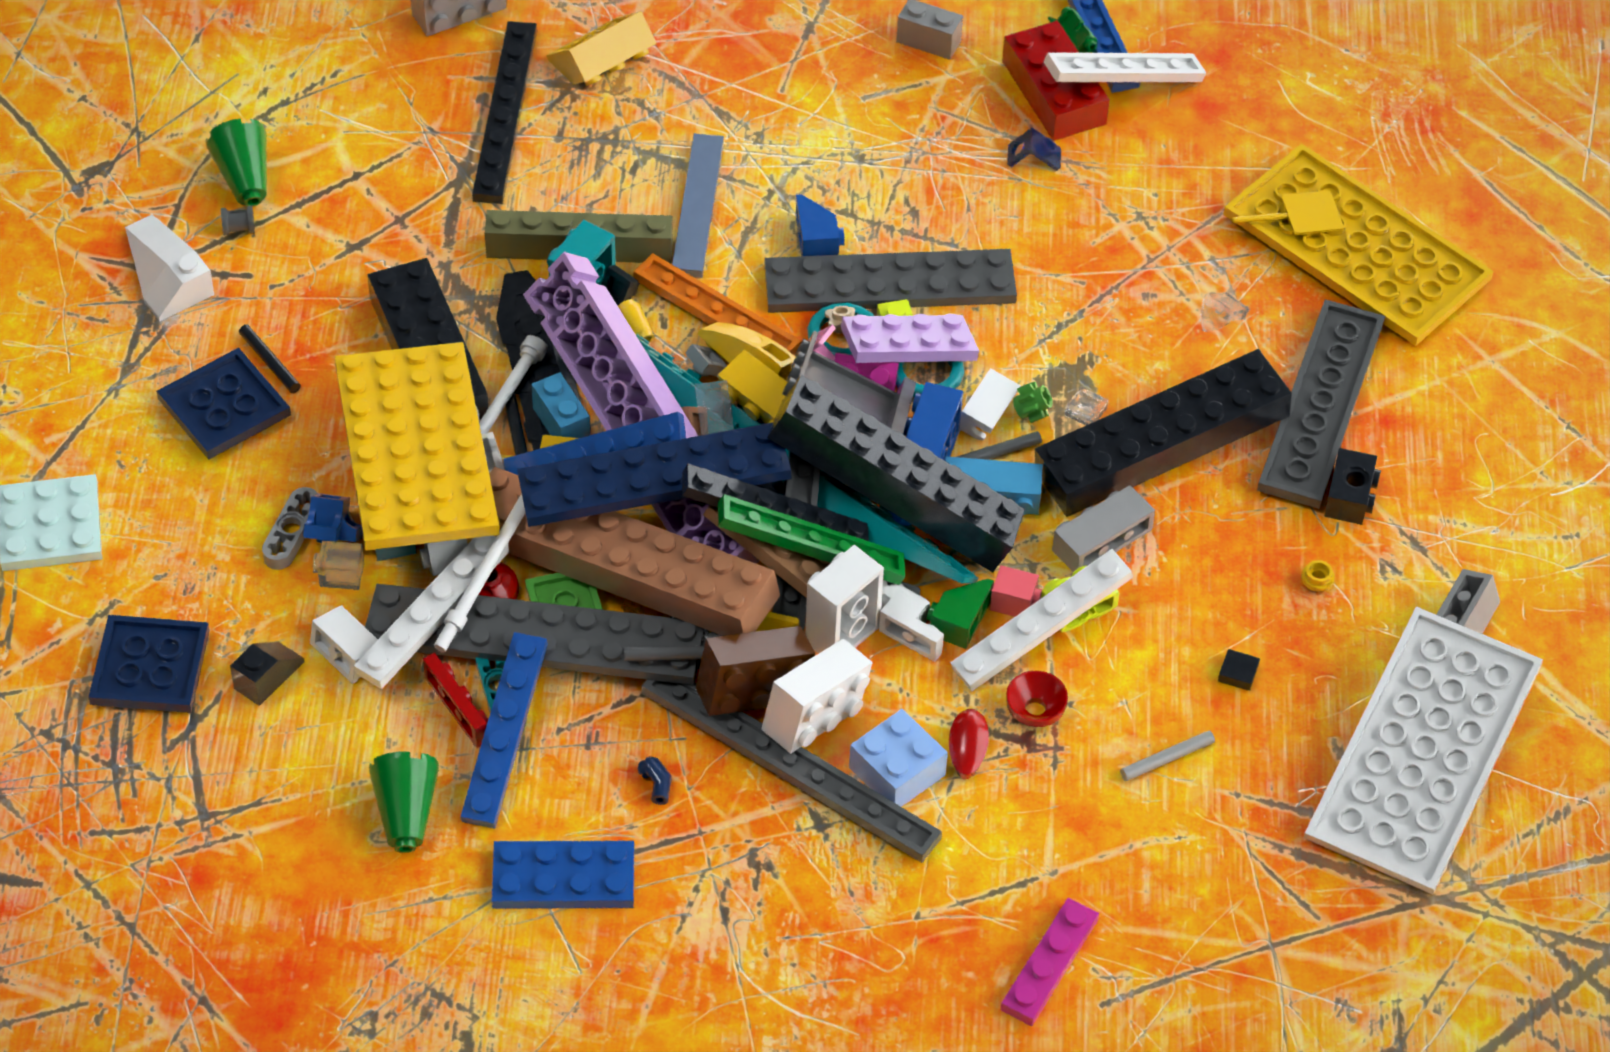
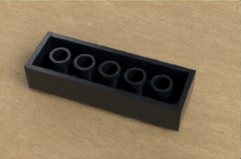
[367,258,489,420]

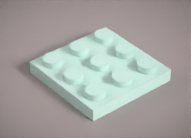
[0,474,103,571]

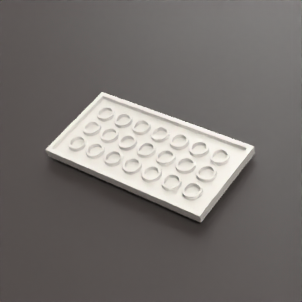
[1304,607,1543,895]

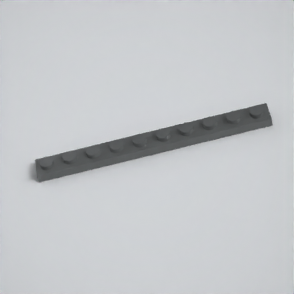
[642,680,942,863]

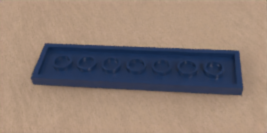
[517,422,792,527]

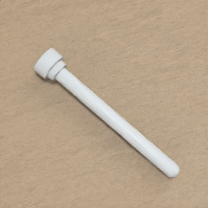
[479,335,548,435]

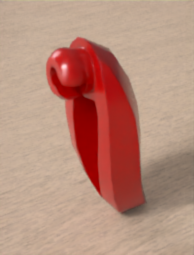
[948,709,989,780]

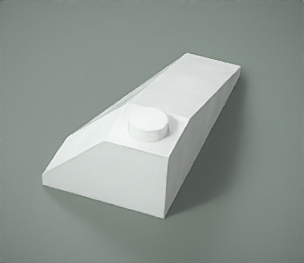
[125,214,214,322]

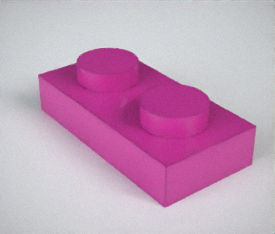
[835,352,899,392]

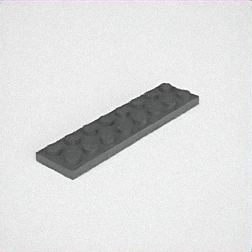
[764,249,1017,313]
[1257,299,1385,509]

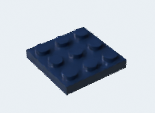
[157,348,291,460]
[88,615,210,713]

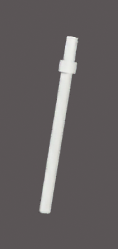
[434,494,525,652]

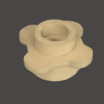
[825,306,855,333]

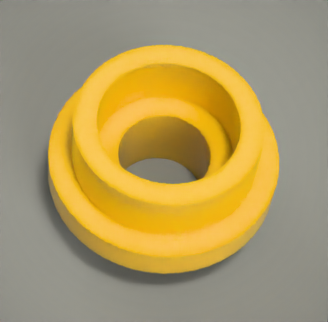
[1301,560,1335,592]

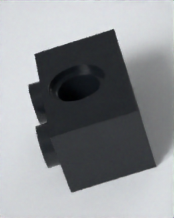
[1324,448,1381,525]

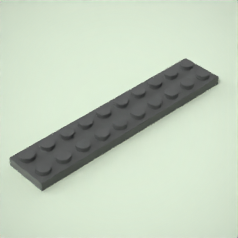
[365,584,705,685]

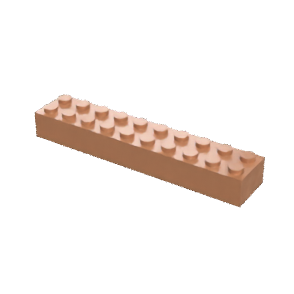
[469,466,780,636]

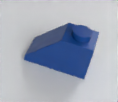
[795,194,845,256]

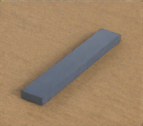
[672,133,724,278]

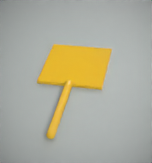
[1231,190,1345,235]

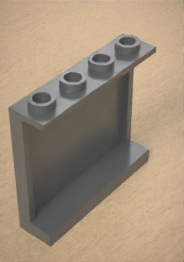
[782,331,916,434]

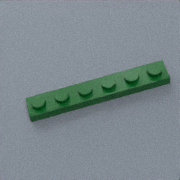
[718,494,906,585]

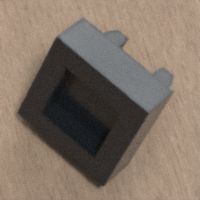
[601,265,640,306]

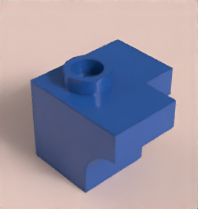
[303,493,363,544]

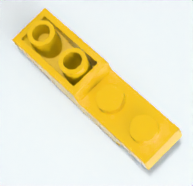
[697,322,795,380]

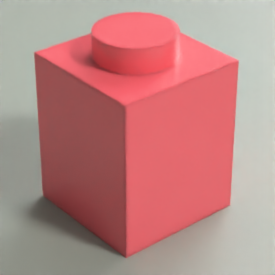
[990,565,1042,617]

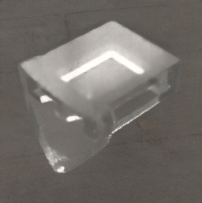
[1201,292,1250,332]

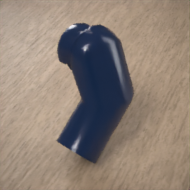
[637,757,672,805]

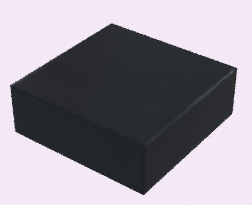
[1218,649,1260,691]

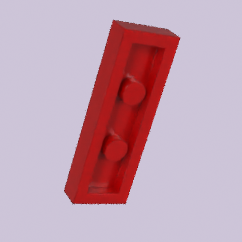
[423,653,488,748]

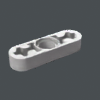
[262,487,317,570]

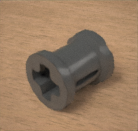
[221,206,255,236]

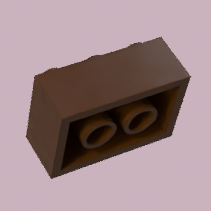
[695,626,815,716]

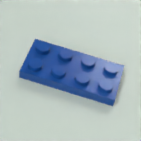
[492,841,634,909]

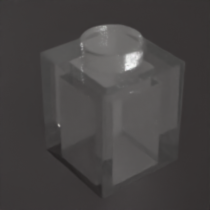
[313,541,365,590]

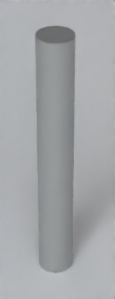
[1120,730,1215,781]

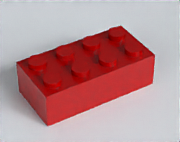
[1002,20,1110,141]

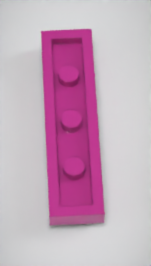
[1000,898,1099,1026]

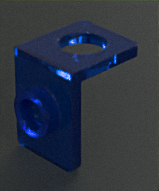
[1007,127,1061,171]

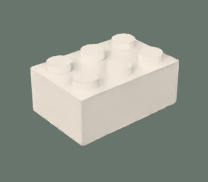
[805,545,884,653]
[761,639,873,754]

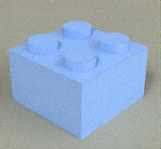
[849,709,948,807]

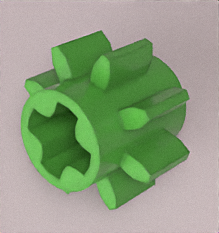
[1013,381,1053,423]

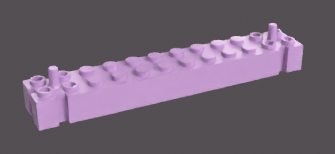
[523,252,760,564]

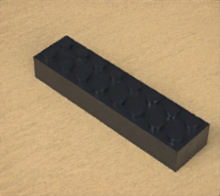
[1035,349,1292,517]
[767,375,1025,573]

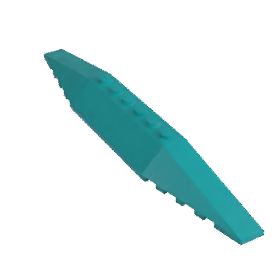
[636,334,978,583]

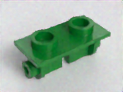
[1047,7,1097,53]

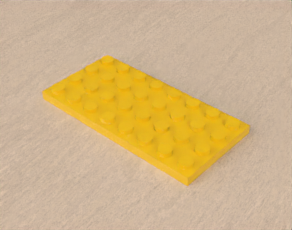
[1223,143,1494,346]
[335,342,500,551]

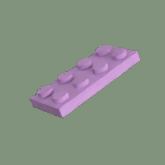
[841,314,979,363]

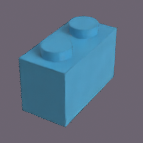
[532,372,590,438]

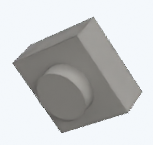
[685,344,727,377]

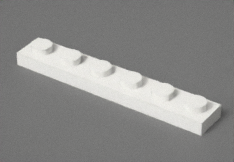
[1044,53,1206,83]
[354,535,509,689]
[950,549,1133,692]

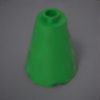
[205,119,267,207]
[369,751,439,853]

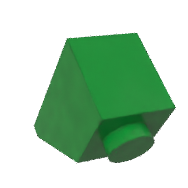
[927,579,994,649]

